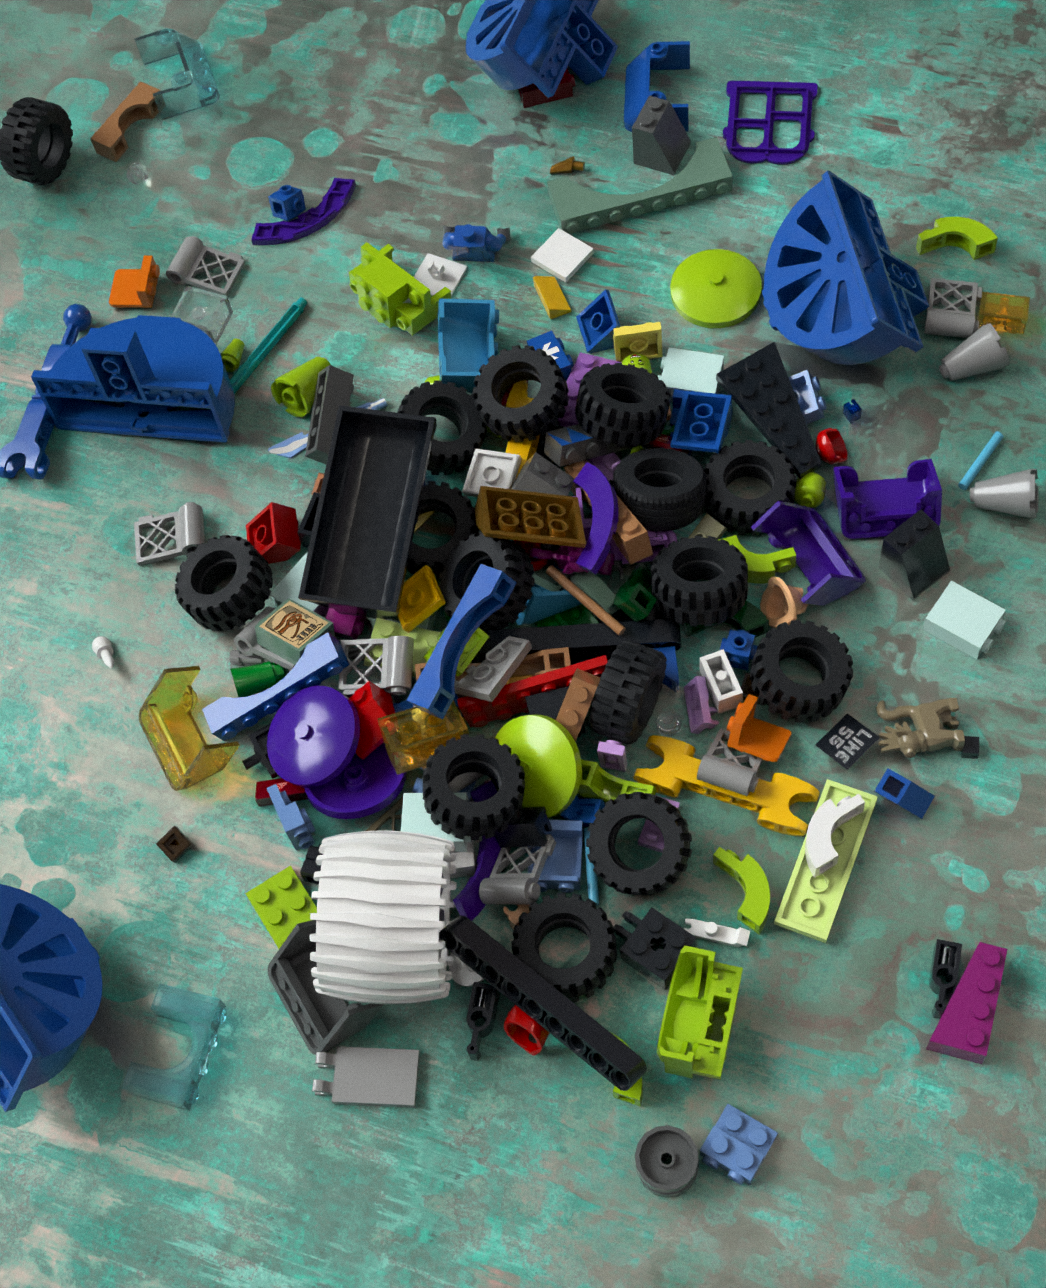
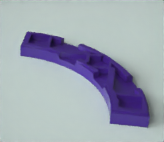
[251,178,356,245]
[573,462,619,575]
[453,779,501,921]

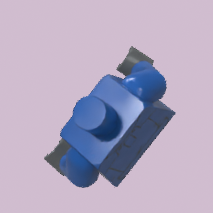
[443,224,511,262]

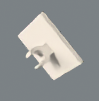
[414,253,468,296]

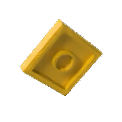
[397,565,446,633]

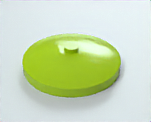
[670,249,762,328]
[493,714,582,818]

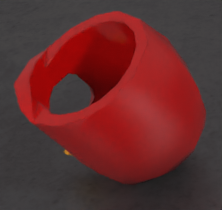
[504,1005,549,1056]

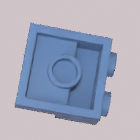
[788,370,827,425]
[267,784,315,850]
[700,1104,778,1185]

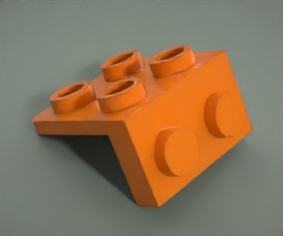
[109,255,160,308]
[727,694,791,762]

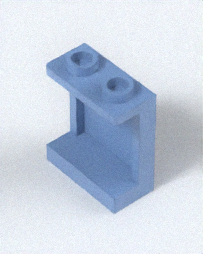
[528,820,584,893]

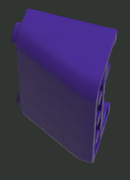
[833,459,942,539]

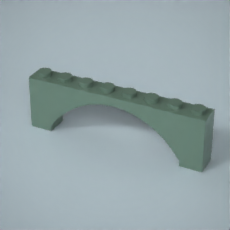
[547,137,733,234]

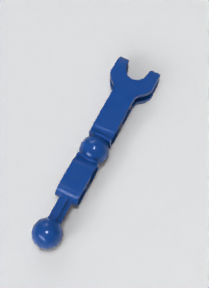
[0,304,92,480]

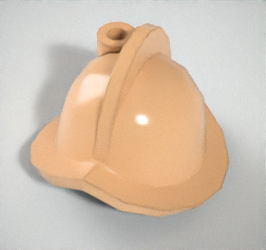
[760,577,808,628]

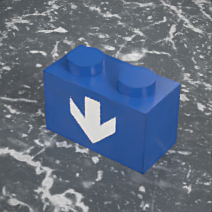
[527,330,574,381]

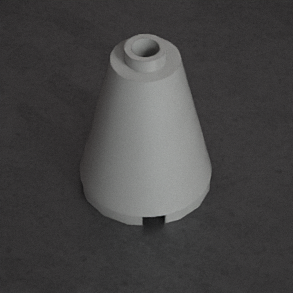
[939,323,1010,381]
[970,469,1039,518]

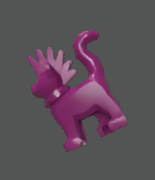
[528,545,615,575]

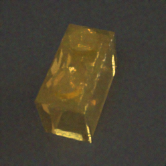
[977,292,1030,334]

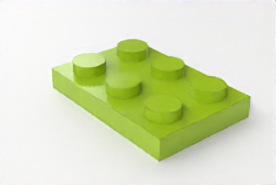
[245,865,317,949]

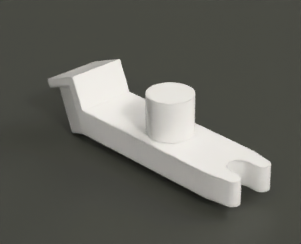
[683,919,750,947]

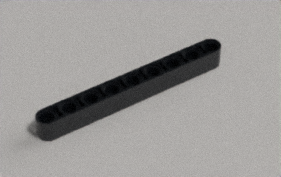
[470,619,682,663]
[439,915,647,1091]

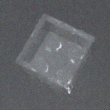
[171,286,233,345]

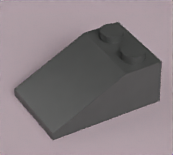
[511,452,574,496]

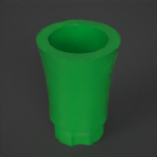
[230,661,285,697]

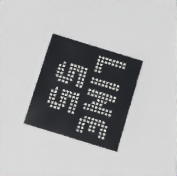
[815,713,880,770]

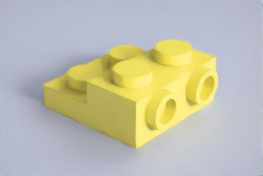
[613,322,662,362]

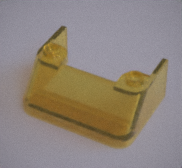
[139,666,240,791]

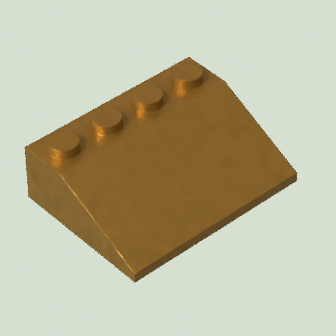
[475,486,586,548]

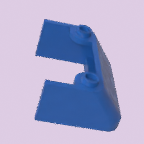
[624,41,690,132]

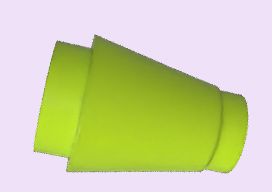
[220,338,245,372]

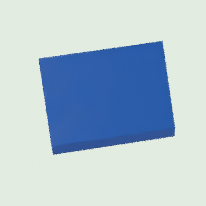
[576,289,621,354]

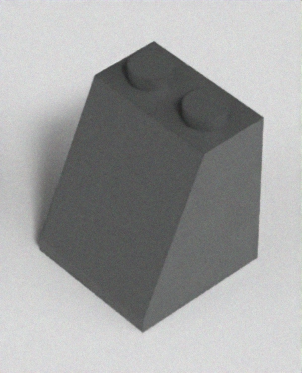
[632,96,691,175]

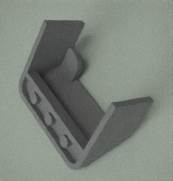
[268,920,384,1055]

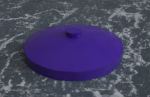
[267,686,360,787]
[304,739,407,819]

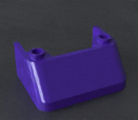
[751,501,866,606]

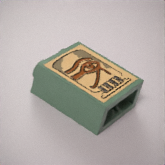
[255,598,335,665]

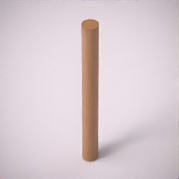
[546,565,626,636]

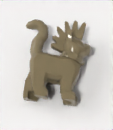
[876,698,965,758]

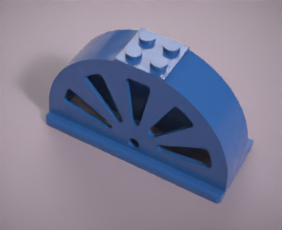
[466,0,618,98]
[762,170,930,365]
[31,315,235,442]
[0,884,102,1112]

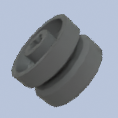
[635,1125,699,1198]

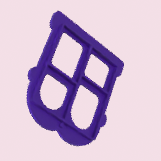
[723,80,818,164]

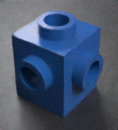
[268,185,306,221]
[720,630,758,671]

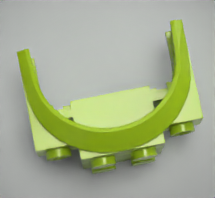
[349,242,451,336]
[657,946,743,1080]

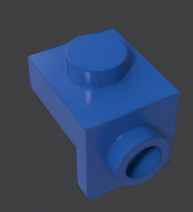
[561,796,605,827]

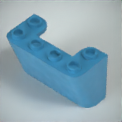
[438,298,499,393]

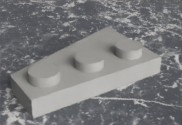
[454,636,532,702]

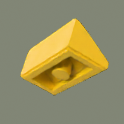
[533,276,571,320]

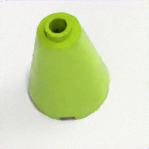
[271,357,331,417]

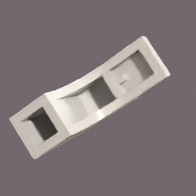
[805,794,865,878]

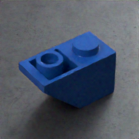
[874,768,935,819]

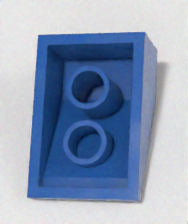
[670,391,733,453]

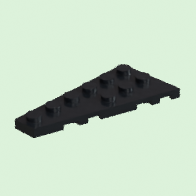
[716,342,821,479]

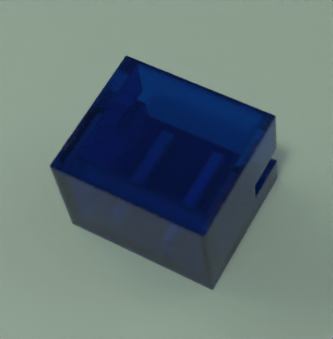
[843,399,862,424]

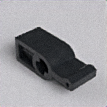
[929,939,962,1019]
[466,982,500,1061]

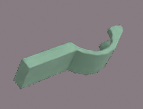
[532,564,620,614]

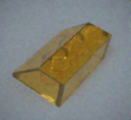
[377,700,469,775]

